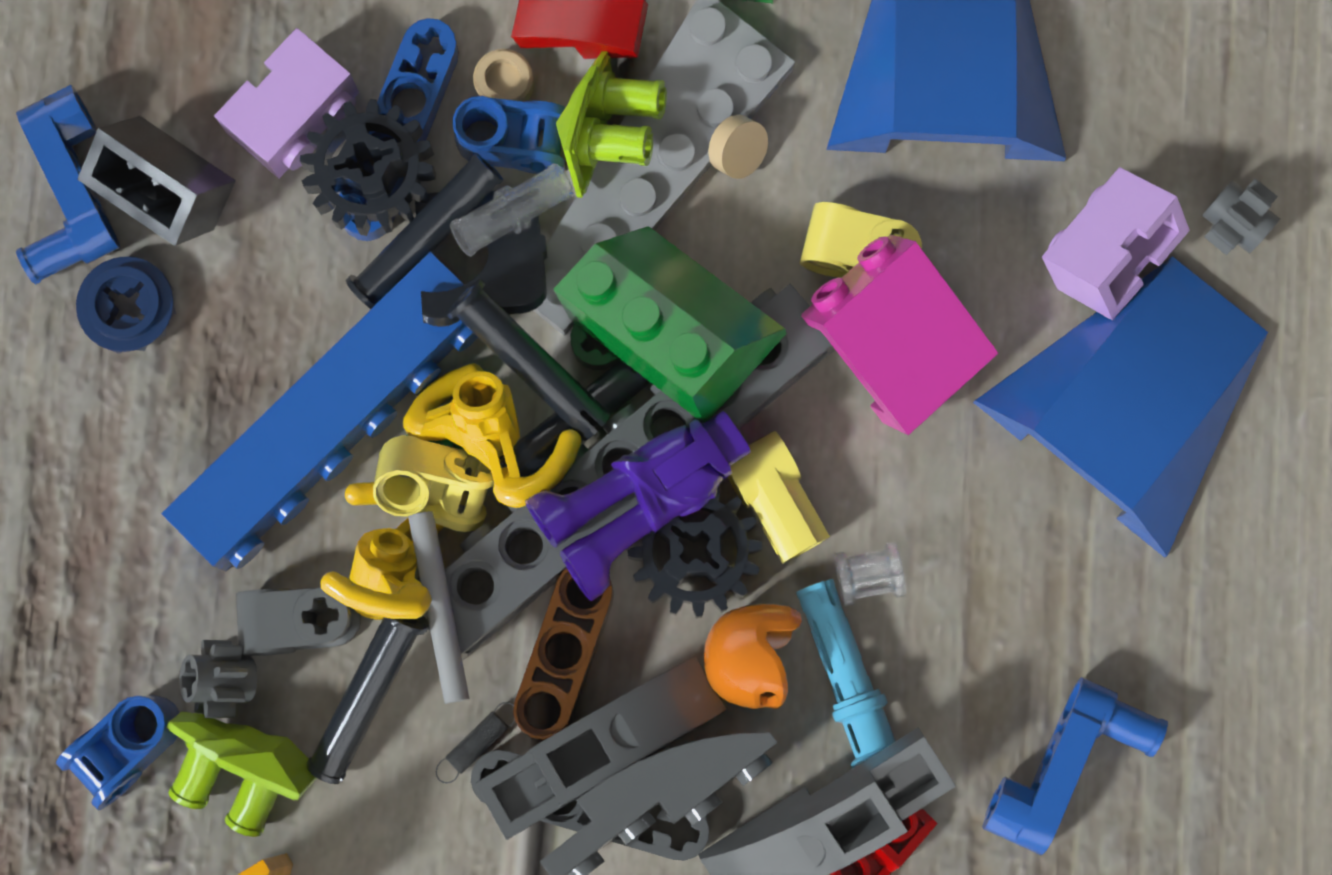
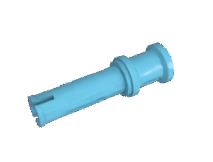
[796,579,895,769]

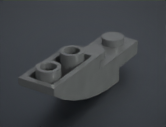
[475,656,727,840]
[698,727,956,875]
[539,732,778,875]

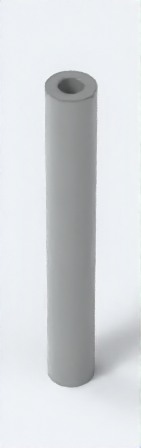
[408,511,470,704]

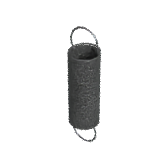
[435,702,515,784]

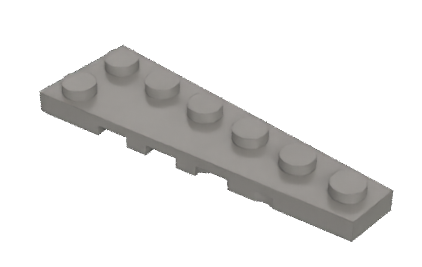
[533,0,795,336]

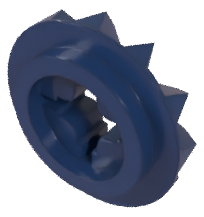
[76,257,176,354]

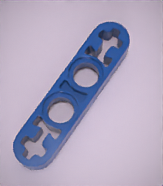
[339,18,459,241]

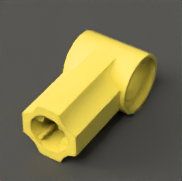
[727,431,830,564]

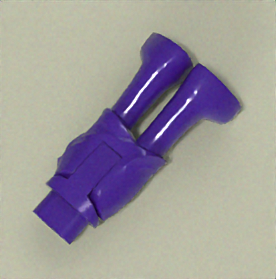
[525,411,751,601]

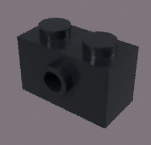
[77,116,236,246]

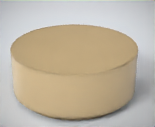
[473,49,534,102]
[709,114,768,179]

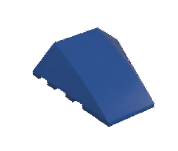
[826,0,1066,162]
[973,256,1268,558]

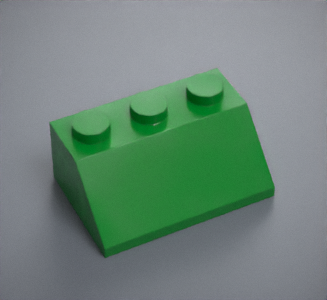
[554,226,787,423]

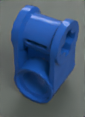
[453,96,566,175]
[56,695,180,810]

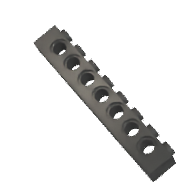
[417,283,835,661]

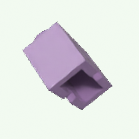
[214,28,359,179]
[1042,167,1190,321]

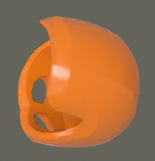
[704,604,802,709]

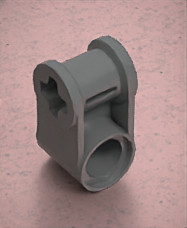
[236,587,361,656]

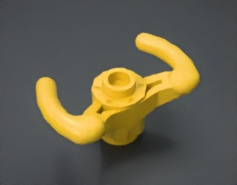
[403,363,582,508]
[320,482,444,620]

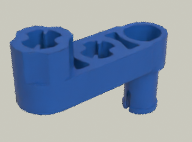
[16,85,120,285]
[982,677,1168,855]

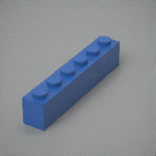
[161,252,478,572]

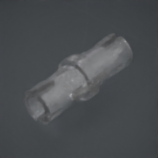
[450,163,574,257]

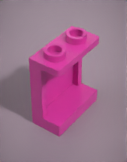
[801,235,998,436]

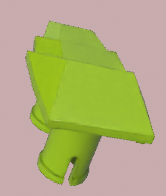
[556,51,667,198]
[166,712,317,837]

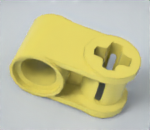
[800,202,922,278]
[373,435,494,532]

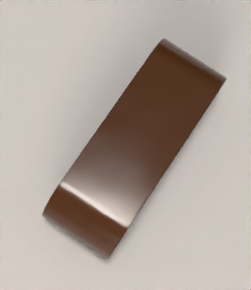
[513,569,614,740]

